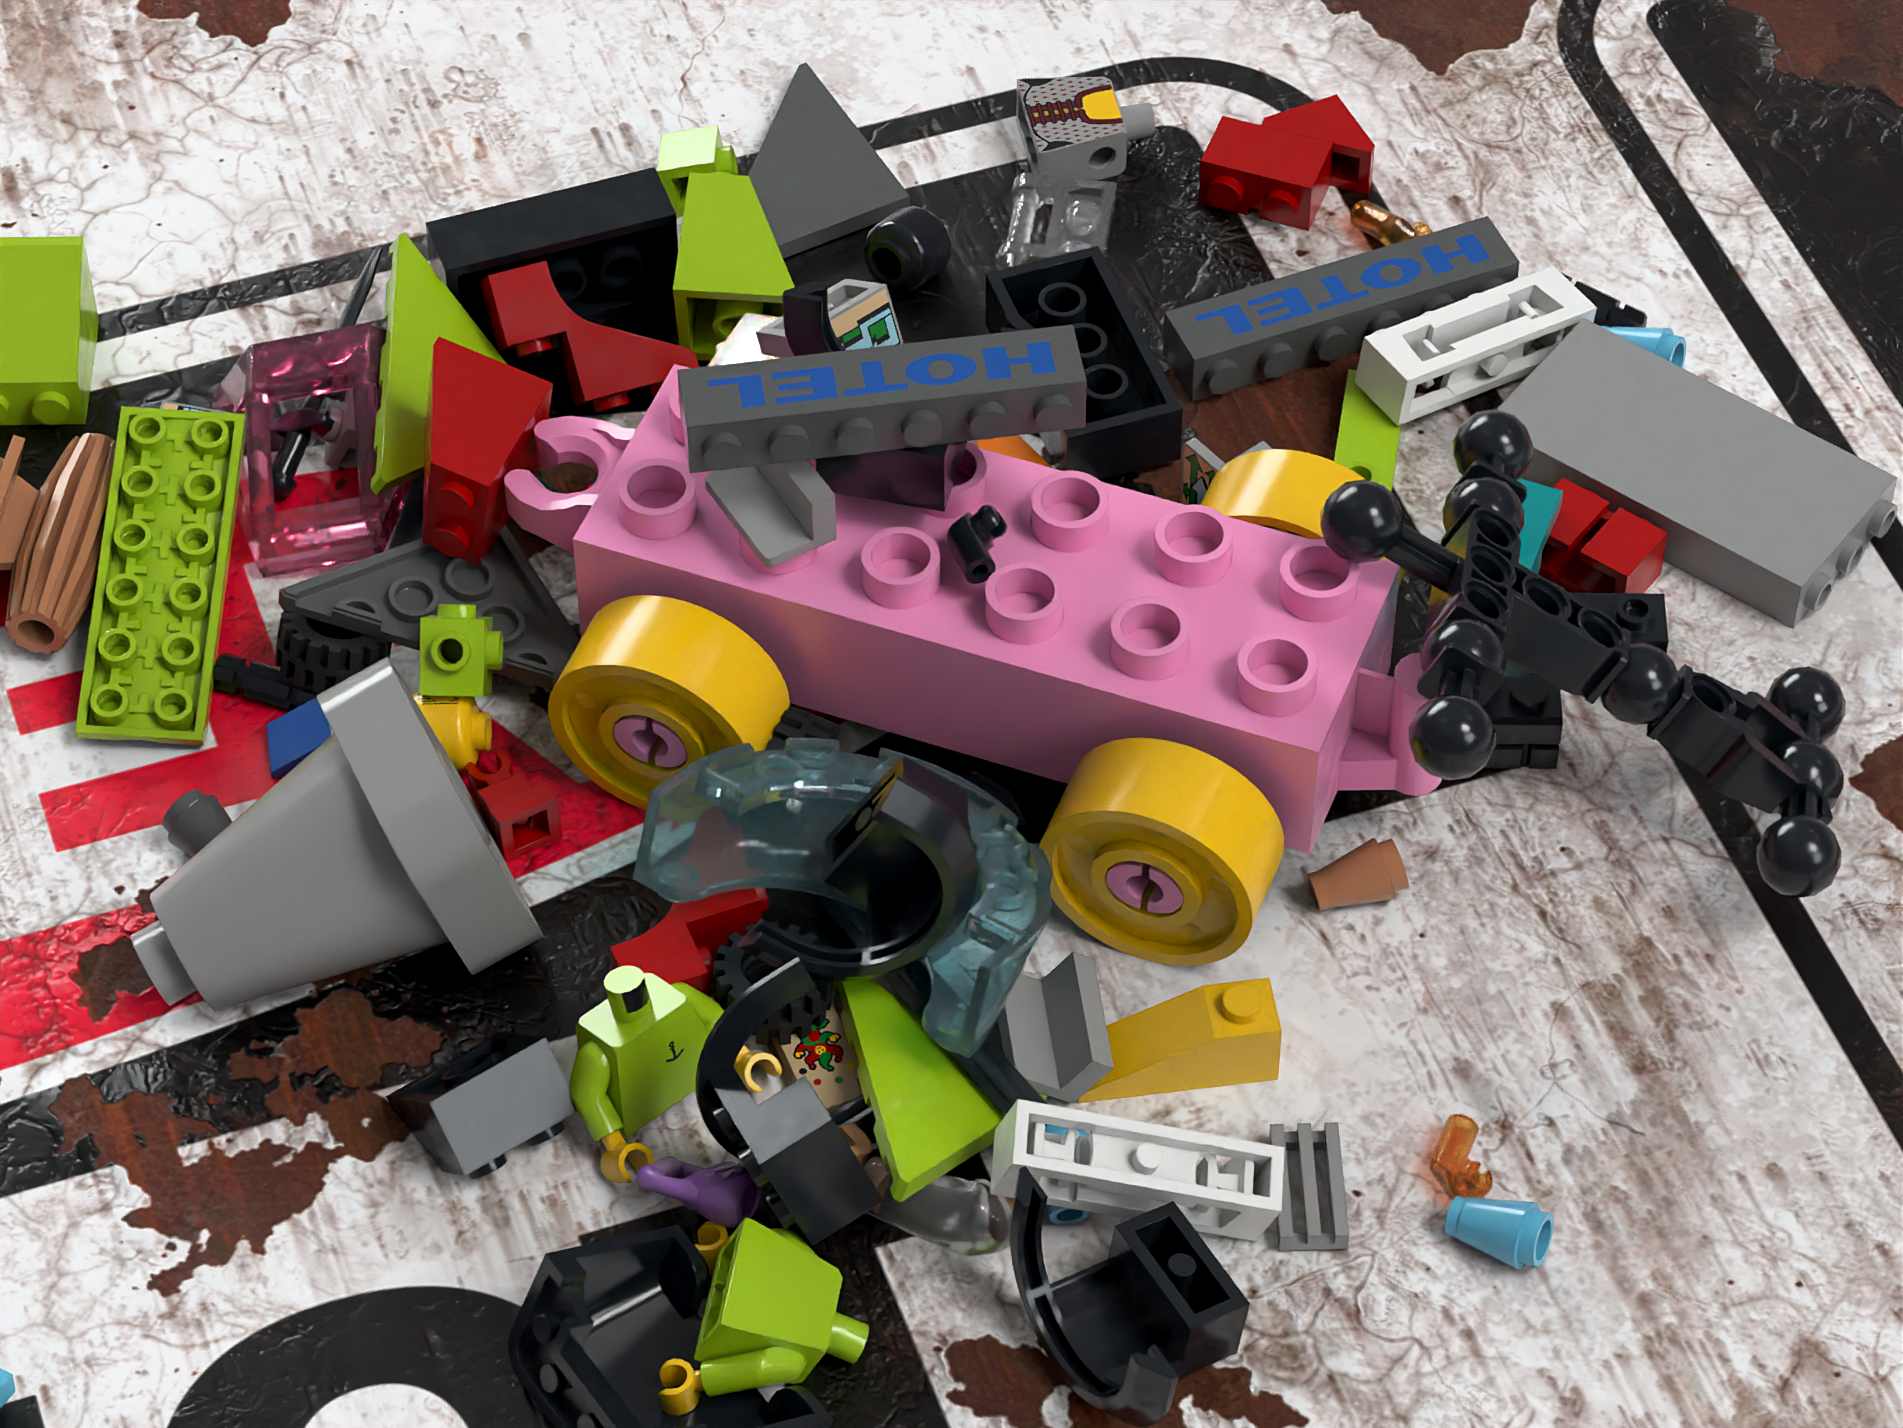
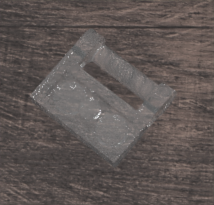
[995,173,1117,270]

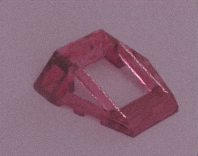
[212,324,406,578]

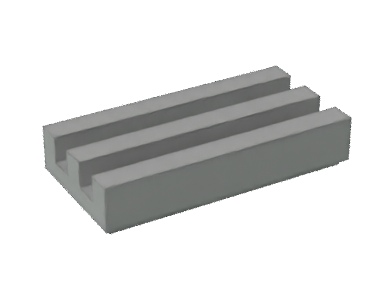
[1269,1122,1349,1251]

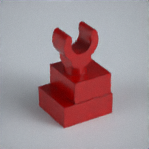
[466,750,562,862]

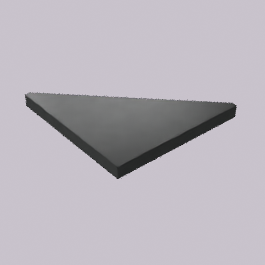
[748,63,910,259]
[278,525,580,690]

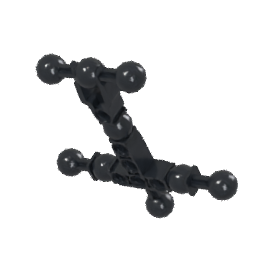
[1320,409,1846,898]

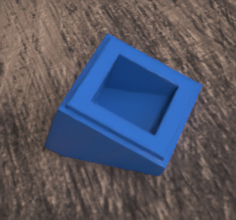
[266,698,332,779]

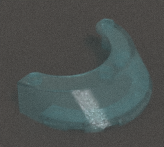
[633,738,1053,1059]

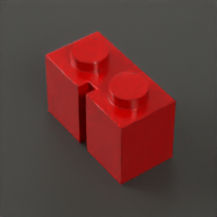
[1198,116,1333,231]
[1538,477,1668,593]

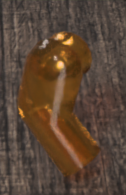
[1350,200,1433,246]
[1429,1114,1493,1201]

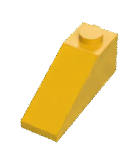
[1078,978,1282,1103]

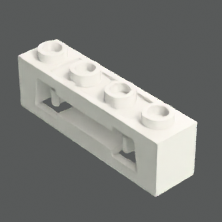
[1354,266,1597,426]
[990,1099,1285,1241]

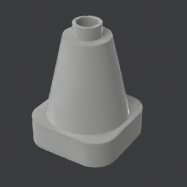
[131,656,543,1011]

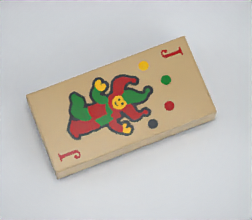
[771,1003,863,1113]

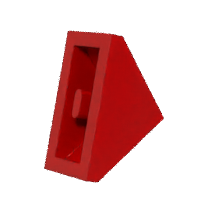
[1261,94,1375,195]

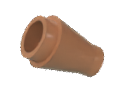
[1306,838,1409,911]

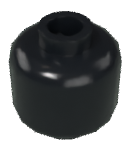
[864,206,951,293]

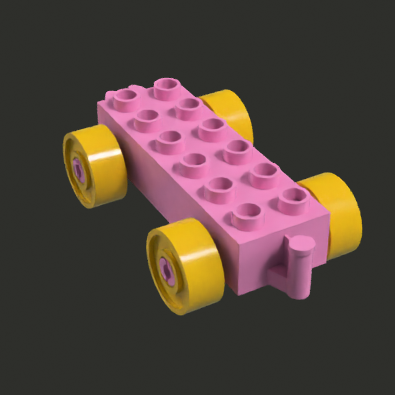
[504,337,1442,966]

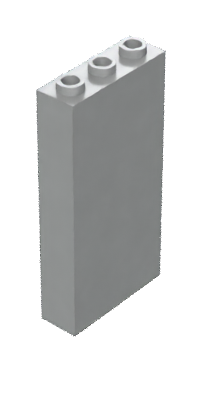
[1497,318,1898,629]

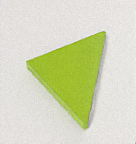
[371,233,507,495]
[833,979,1048,1202]

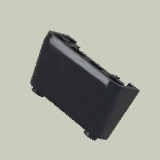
[508,1225,834,1428]

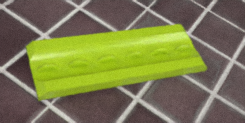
[75,406,246,746]

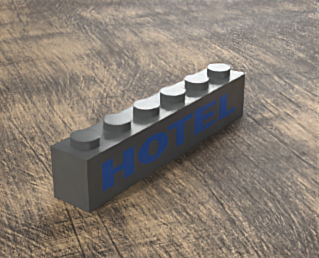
[1163,216,1520,402]
[677,325,1087,473]

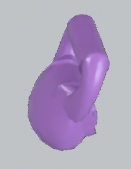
[636,1156,762,1228]

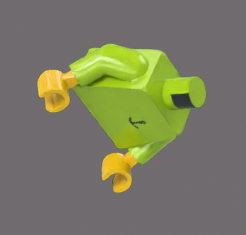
[569,966,782,1184]
[658,1217,869,1416]

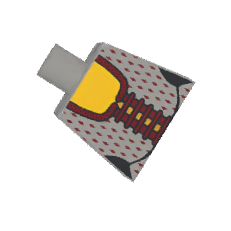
[1016,76,1155,195]

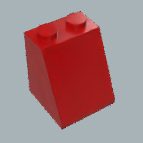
[422,337,553,566]

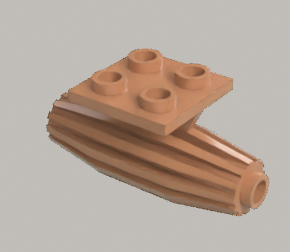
[0,433,116,655]

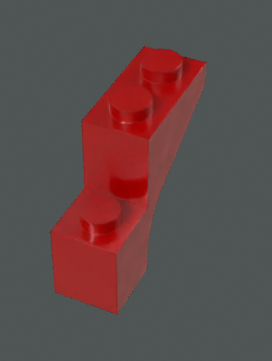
[480,261,699,413]
[610,804,769,997]

